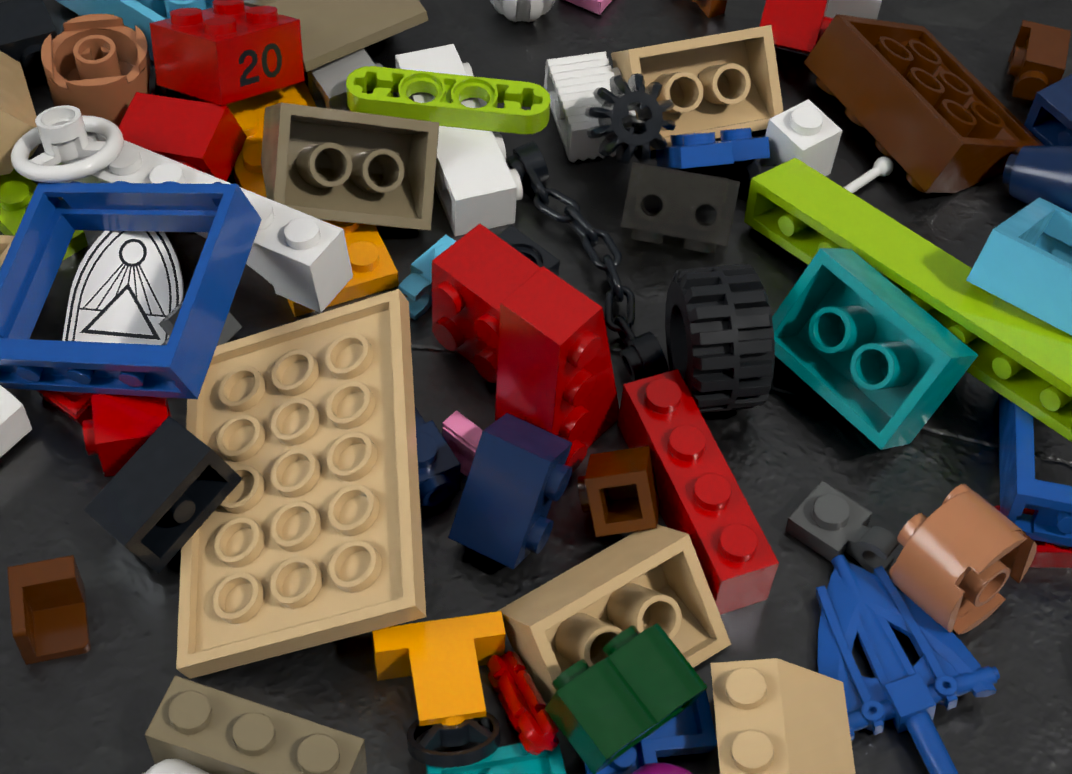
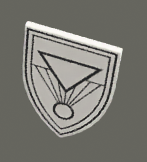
[62,231,184,345]

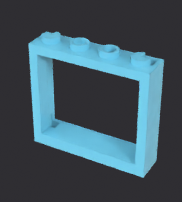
[966,197,1072,336]

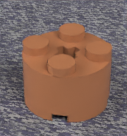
[41,14,151,127]
[888,484,1037,635]

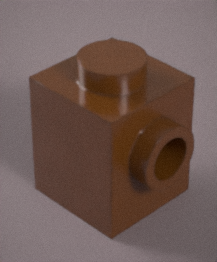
[578,446,660,537]

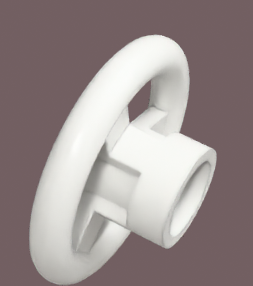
[11,105,124,183]

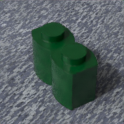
[545,623,708,774]

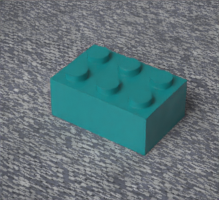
[772,248,978,450]

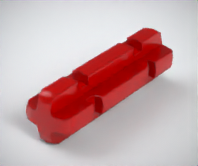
[487,650,559,755]

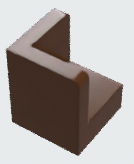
[7,555,91,665]

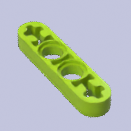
[346,66,551,134]

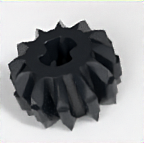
[585,73,676,164]

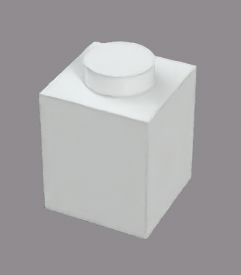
[759,99,842,176]

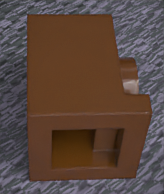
[1007,20,1071,101]

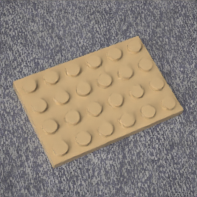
[176,289,426,679]

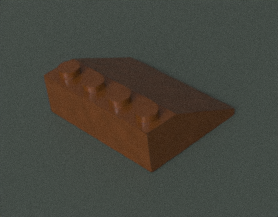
[804,14,1045,194]

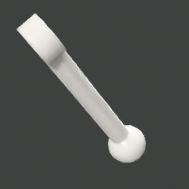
[843,157,894,193]

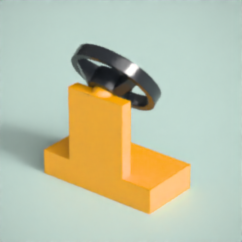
[372,611,506,768]

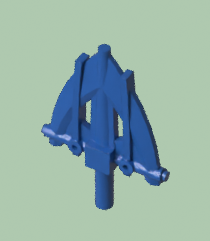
[815,555,1000,774]

